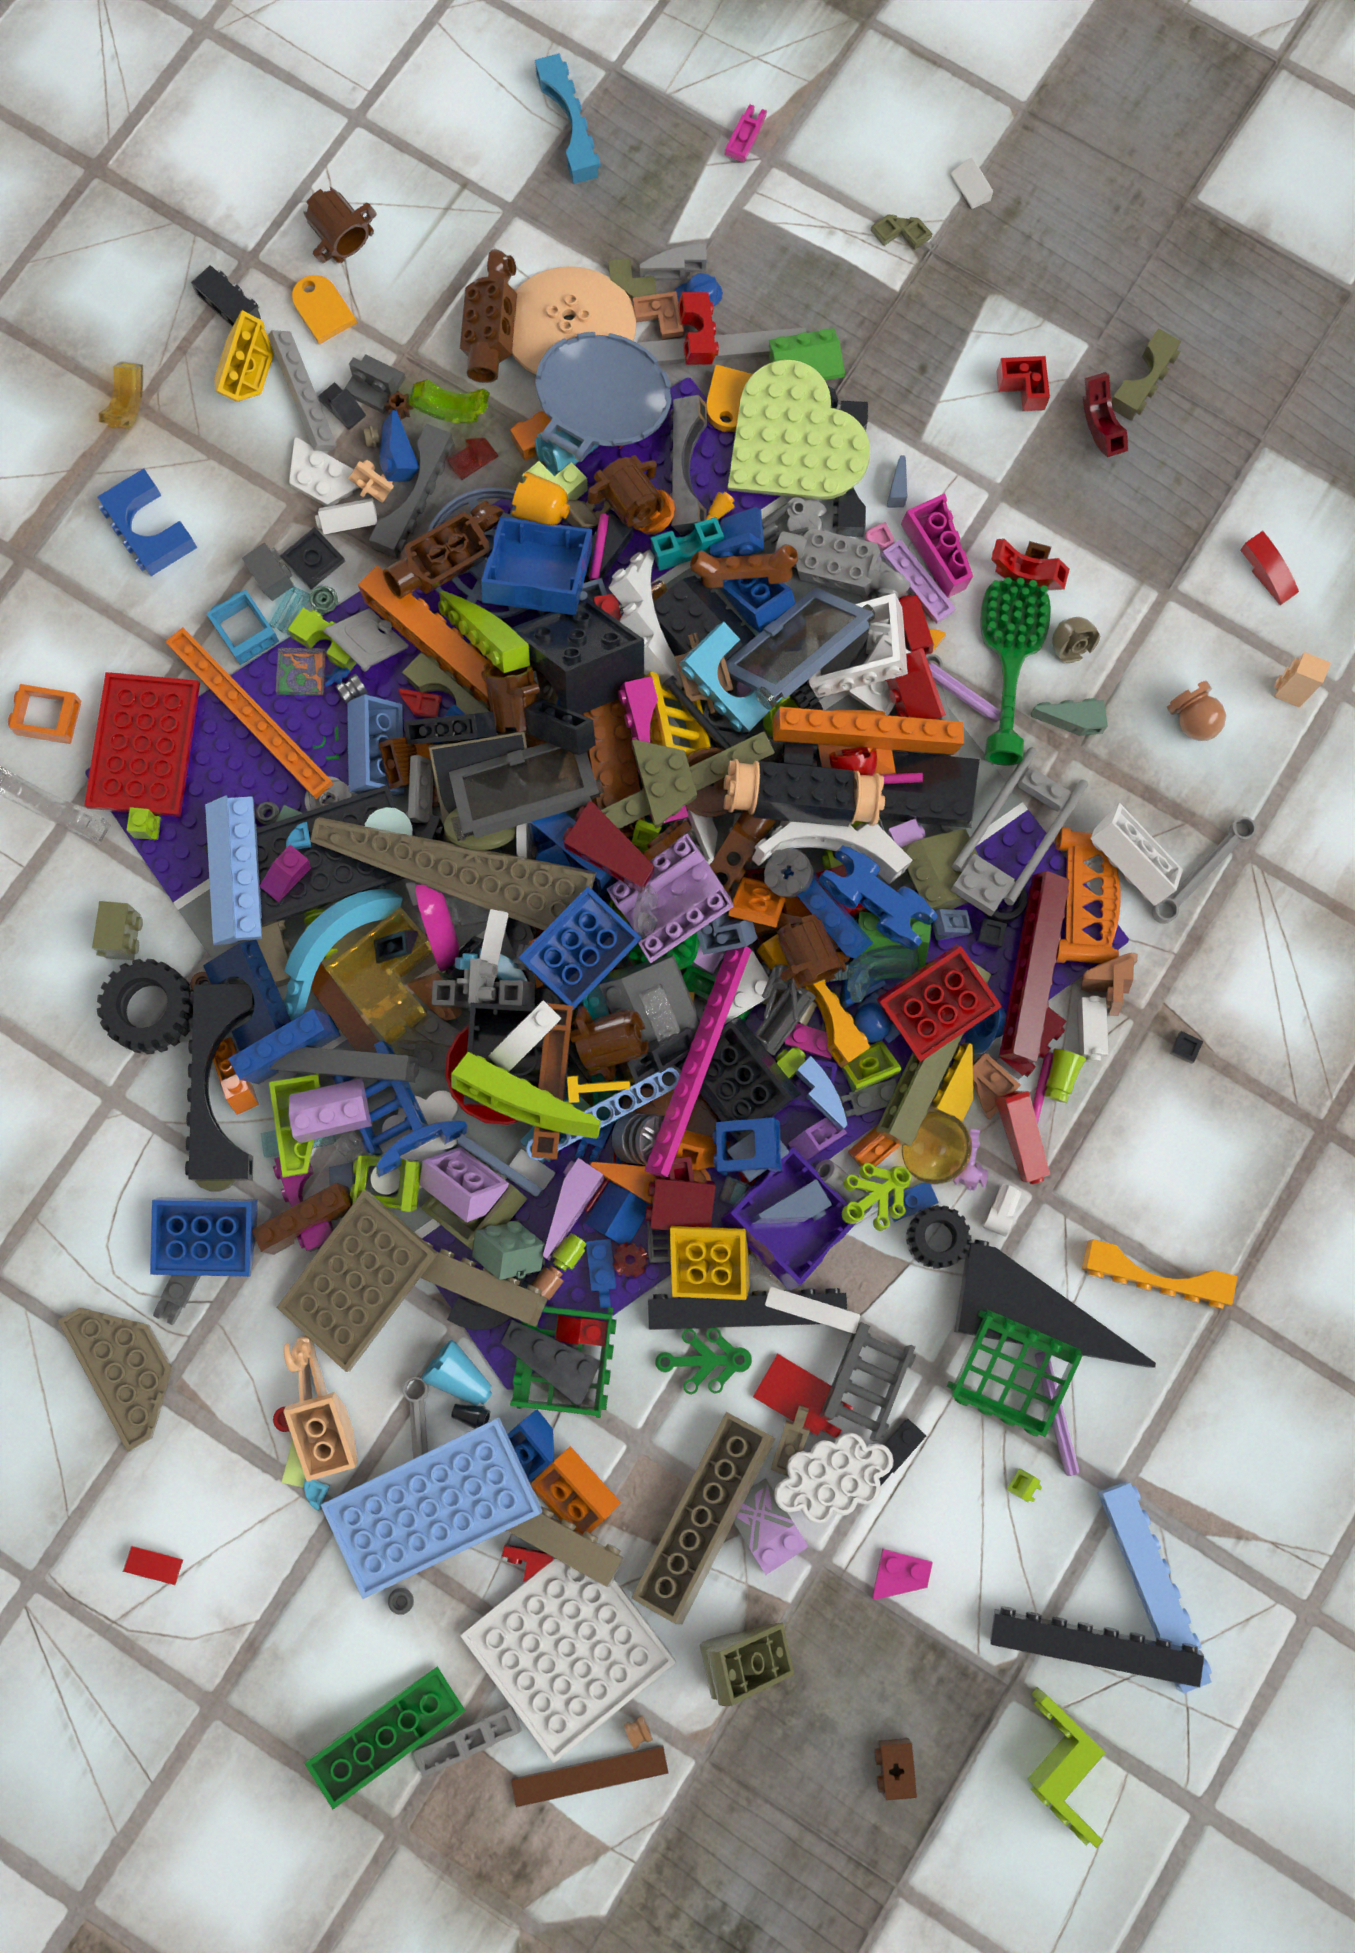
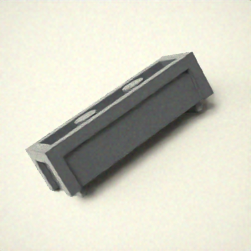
[754,985,816,1055]

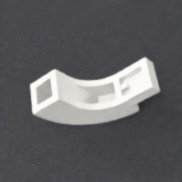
[488,1001,562,1072]

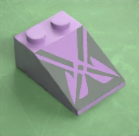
[734,1478,809,1575]

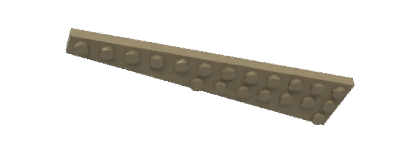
[310,817,597,931]

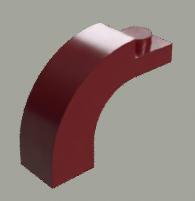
[1082,372,1128,457]

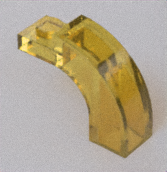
[99,361,143,429]

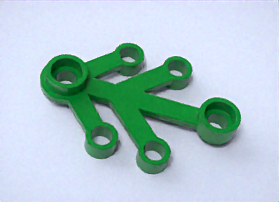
[655,1328,752,1394]

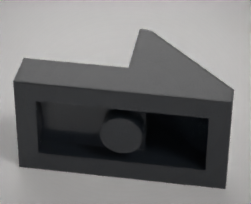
[318,382,366,430]

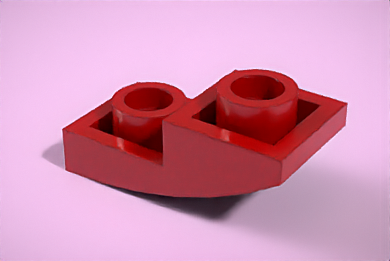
[122,1546,183,1585]

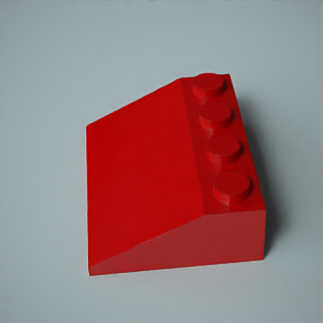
[876,944,1002,1062]

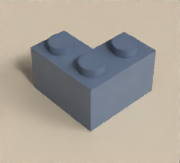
[697,912,758,955]

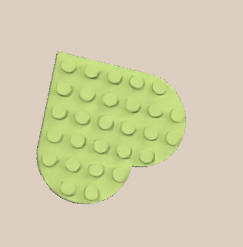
[728,360,870,500]

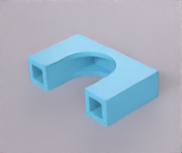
[679,622,782,733]

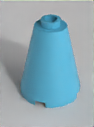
[535,430,599,476]
[421,1339,492,1406]

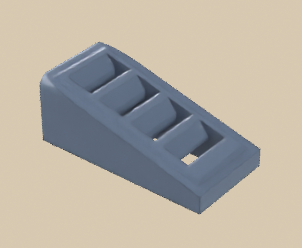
[887,455,907,508]

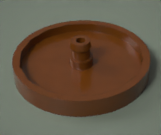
[686,747,728,817]

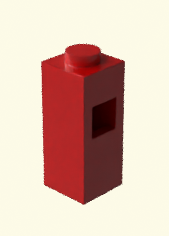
[899,595,934,655]

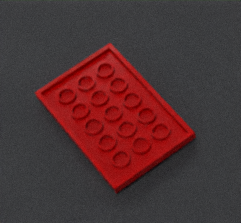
[84,672,200,817]

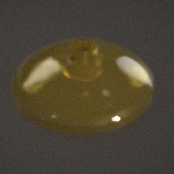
[902,1111,972,1185]

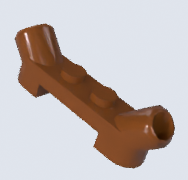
[690,544,798,588]

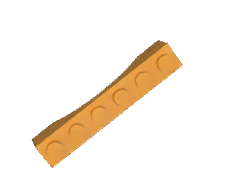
[757,934,870,1068]
[1082,1239,1238,1309]

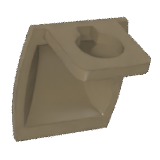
[566,500,612,528]

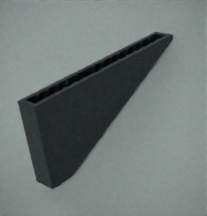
[954,1239,1156,1368]

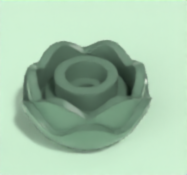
[309,586,338,614]

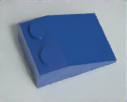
[719,577,795,633]

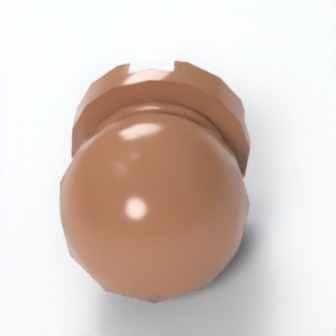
[1167,681,1226,741]

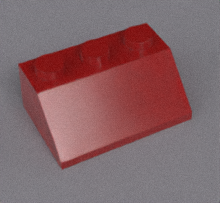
[885,648,946,719]

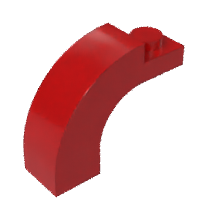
[991,538,1070,590]

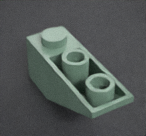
[1031,698,1108,736]

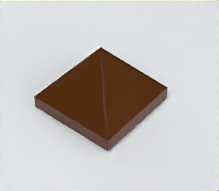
[1025,541,1051,559]

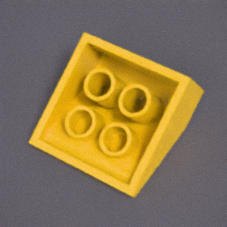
[670,1226,750,1300]

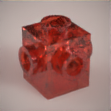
[612,1242,649,1279]

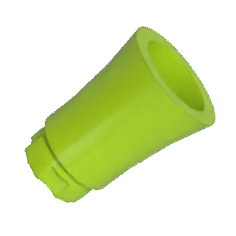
[1044,1048,1086,1103]

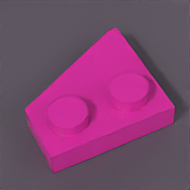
[872,1549,933,1600]

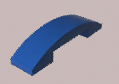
[376,1121,467,1178]

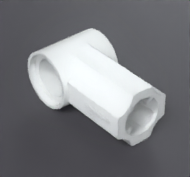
[982,1184,1022,1237]

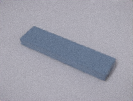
[457,1134,544,1198]

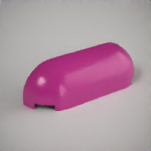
[416,885,460,972]

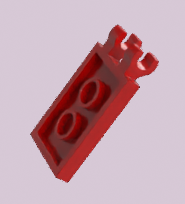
[753,1354,854,1439]

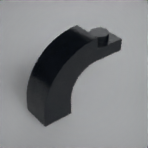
[447,1273,529,1330]

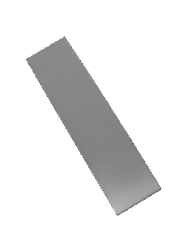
[413,1706,522,1777]

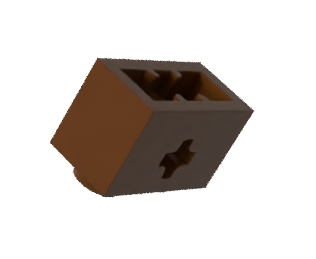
[875,1738,917,1801]

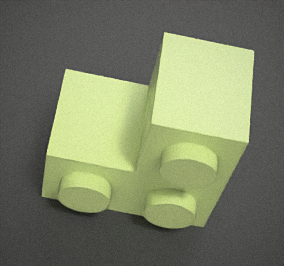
[522,461,588,500]

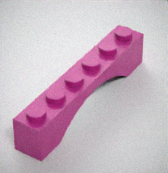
[618,676,688,825]

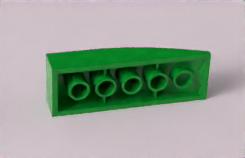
[304,1666,465,1810]

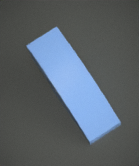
[795,1056,847,1131]

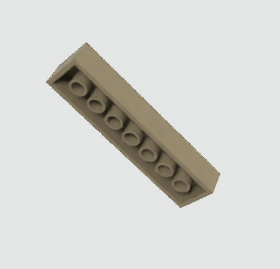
[632,1412,776,1625]

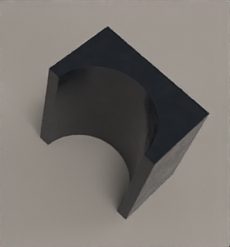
[464,1003,569,1107]

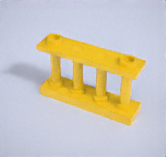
[644,671,711,757]

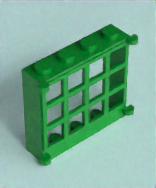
[510,1305,617,1418]
[947,1309,1083,1437]

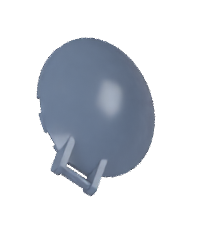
[536,332,671,462]

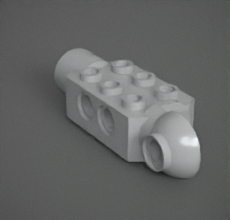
[775,528,911,598]

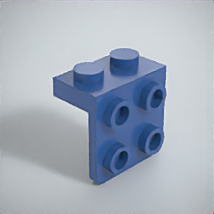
[710,507,764,558]

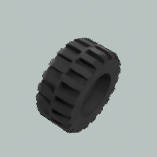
[97,959,193,1054]

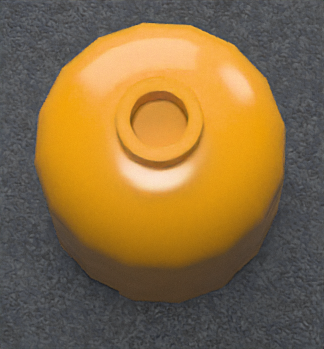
[511,472,570,525]

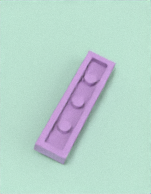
[882,539,956,625]

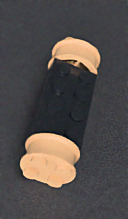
[724,759,885,827]

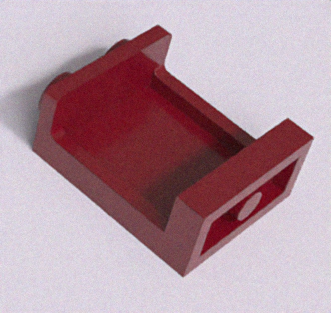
[645,1175,716,1230]

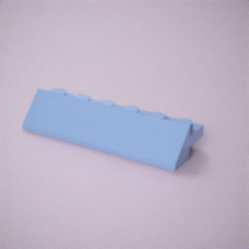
[205,795,262,945]

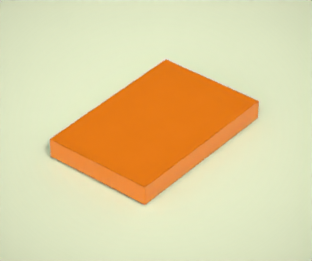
[728,877,786,927]

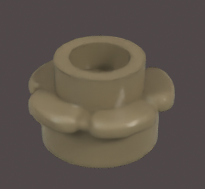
[363,425,380,448]

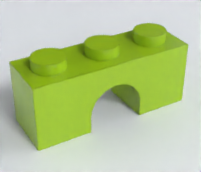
[287,608,356,673]

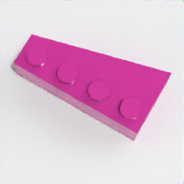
[901,493,973,598]

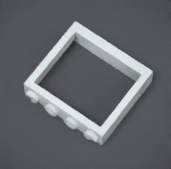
[806,593,908,698]

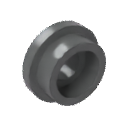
[256,802,280,825]
[388,1588,414,1615]

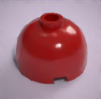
[829,747,877,776]

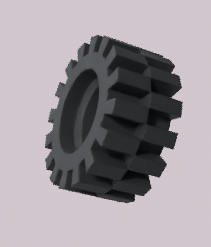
[789,682,823,710]

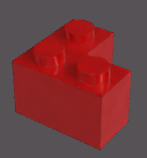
[996,356,1050,411]

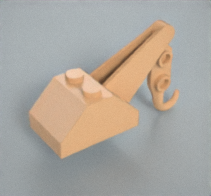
[283,1335,357,1482]

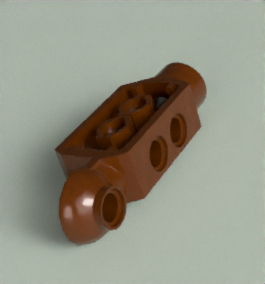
[460,249,517,383]
[383,501,504,599]
[710,810,777,897]

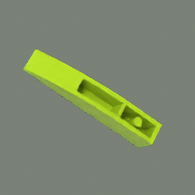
[438,591,530,673]
[451,1052,601,1139]

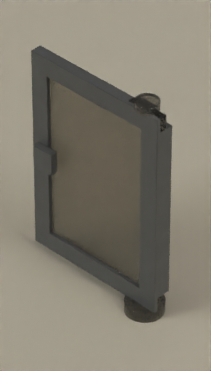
[449,742,604,842]

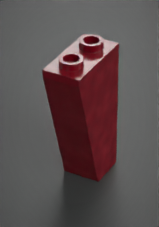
[563,801,654,893]

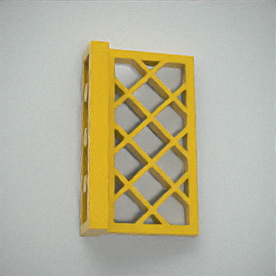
[567,1076,630,1103]

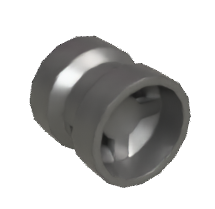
[336,674,368,705]

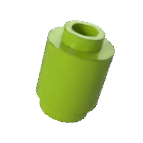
[552,1233,586,1272]

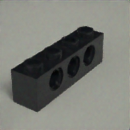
[404,712,497,745]

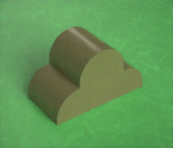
[699,1623,795,1706]

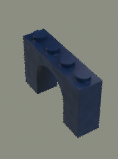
[203,939,291,1051]

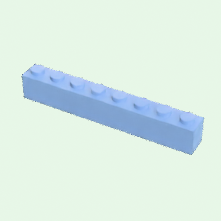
[1097,1482,1212,1694]

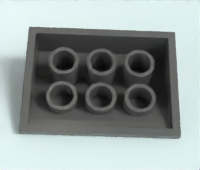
[599,955,700,1043]

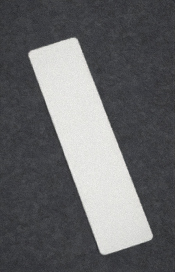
[480,909,508,1004]
[765,1287,860,1334]

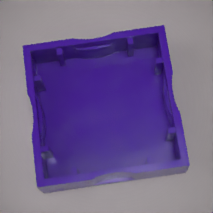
[721,1147,855,1291]

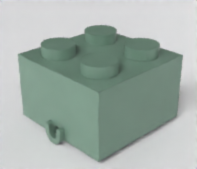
[472,1221,545,1280]

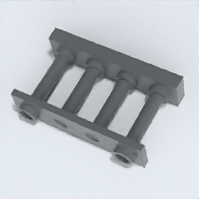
[819,1322,916,1441]

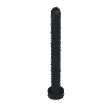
[661,675,732,750]

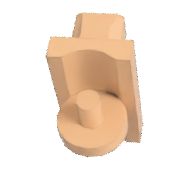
[348,460,394,503]

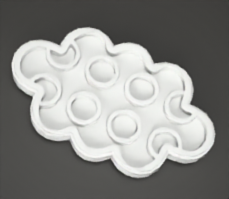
[368,1091,458,1195]
[774,1433,893,1523]

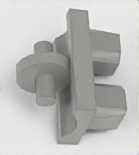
[457,959,498,1004]

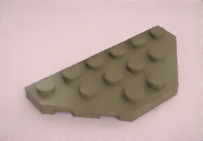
[58,1308,173,1452]

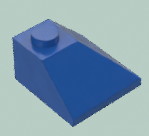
[507,1409,554,1482]

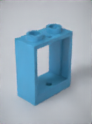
[206,589,279,665]

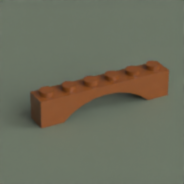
[531,1003,573,1160]

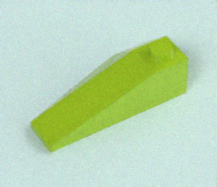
[269,1074,320,1178]

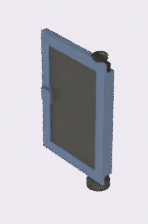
[726,587,875,710]

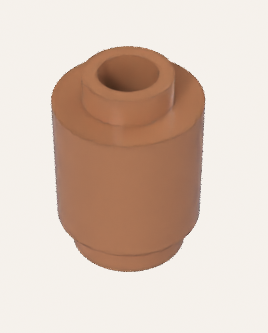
[530,1265,564,1300]

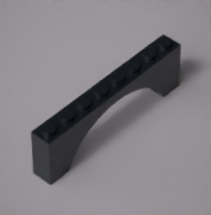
[185,984,255,1181]

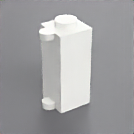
[315,498,378,534]
[1077,996,1108,1062]

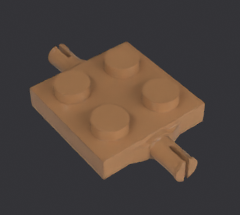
[674,633,733,713]

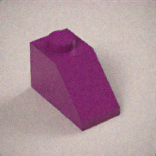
[260,844,311,903]

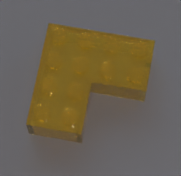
[325,907,433,1045]

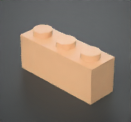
[1274,652,1331,708]

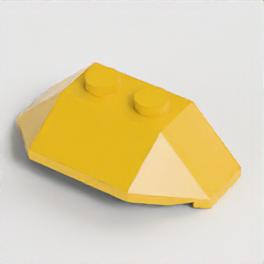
[214,310,274,402]

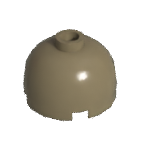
[1052,617,1100,663]

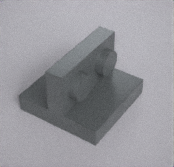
[344,354,406,414]

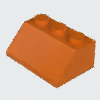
[530,1446,621,1534]

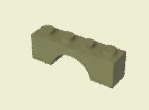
[1111,328,1182,421]
[402,652,490,714]

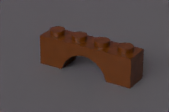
[252,1183,353,1255]

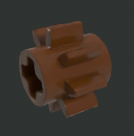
[384,391,414,420]

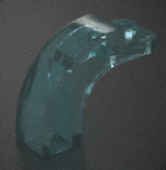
[847,945,920,1003]

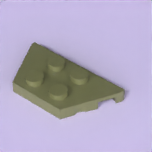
[632,740,697,829]

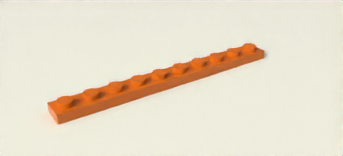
[165,627,333,799]

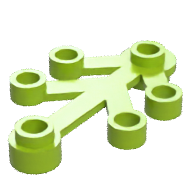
[842,1163,911,1231]

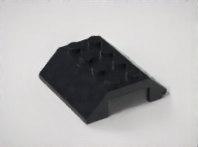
[653,575,756,691]

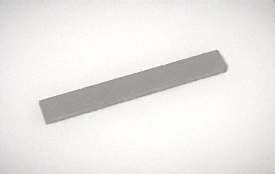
[638,327,806,365]

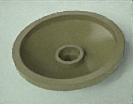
[444,802,517,850]

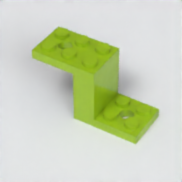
[1028,1687,1106,1849]

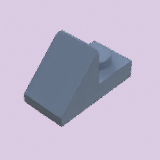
[932,909,973,940]

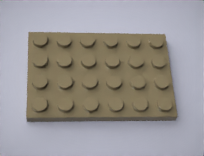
[276,1190,438,1372]

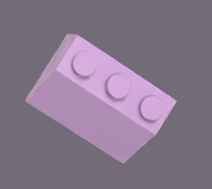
[289,1078,372,1143]
[419,1147,509,1222]

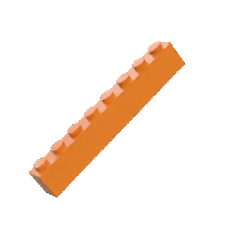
[772,707,964,755]

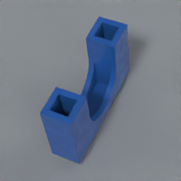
[97,468,197,576]
[228,1009,341,1084]

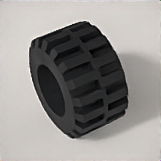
[906,1205,972,1269]

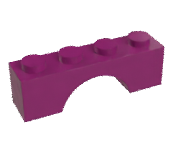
[273,1156,334,1252]

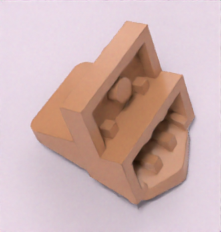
[1081,953,1138,1016]

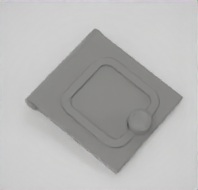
[324,608,409,672]

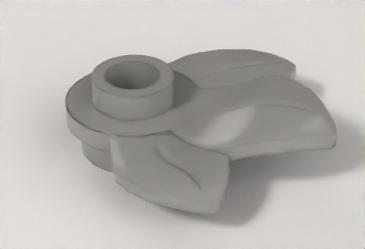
[786,497,827,535]

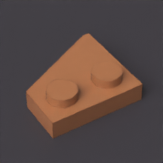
[407,972,462,1021]
[973,1052,1021,1119]

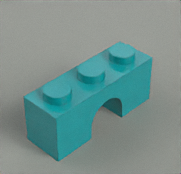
[651,517,724,571]

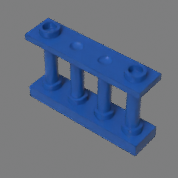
[333,1040,428,1156]

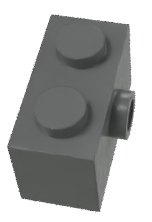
[242,542,295,601]

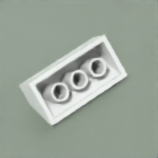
[1091,803,1183,906]

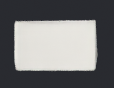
[951,157,993,209]

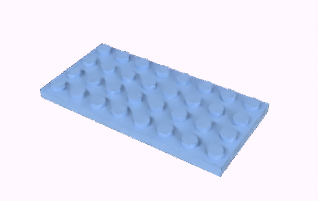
[321,1418,543,1599]

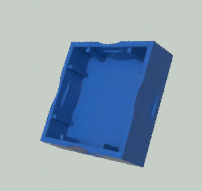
[481,517,592,615]
[527,796,619,902]

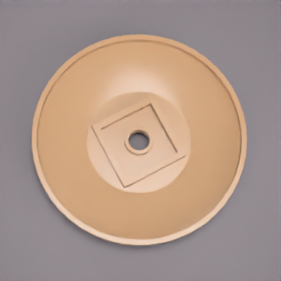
[512,267,636,375]

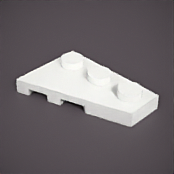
[702,951,773,1024]

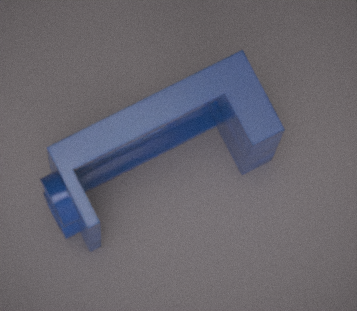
[713,1118,782,1175]

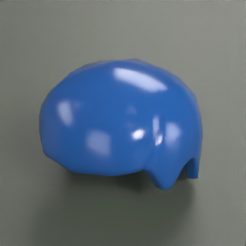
[854,1003,890,1042]

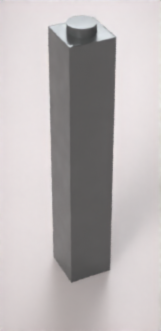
[270,1047,419,1083]

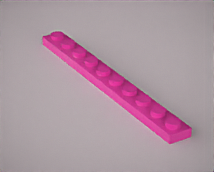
[644,946,752,1177]

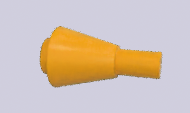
[706,492,735,520]

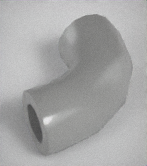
[815,1159,873,1215]

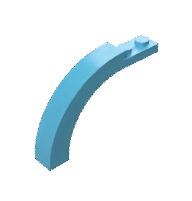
[284,889,403,1021]

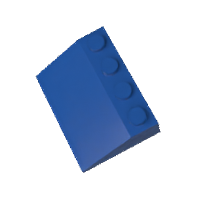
[519,887,642,1011]
[150,1197,258,1277]

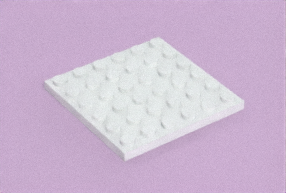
[460,1558,676,1764]

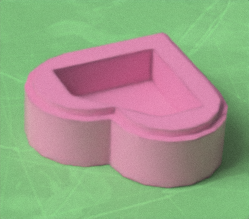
[864,522,894,551]

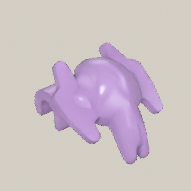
[950,1129,988,1191]

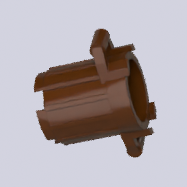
[303,187,377,263]
[588,455,663,529]
[481,663,540,733]
[777,914,850,990]
[570,1006,648,1082]

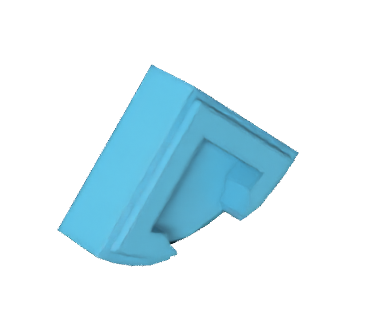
[304,1478,330,1511]

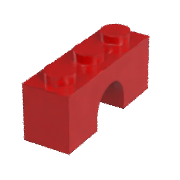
[678,292,719,365]

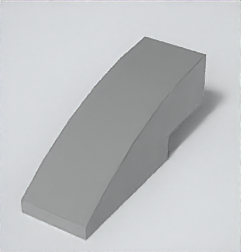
[640,244,707,280]

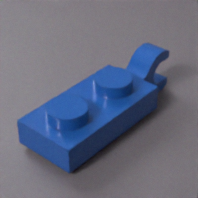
[586,1239,616,1308]

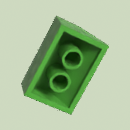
[769,328,845,381]
[853,912,931,971]

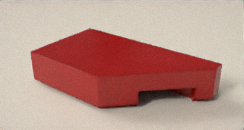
[398,688,442,718]

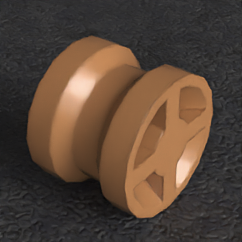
[624,1715,653,1749]

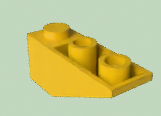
[931,1043,973,1122]

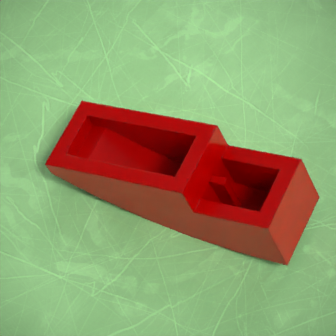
[1240,530,1299,606]

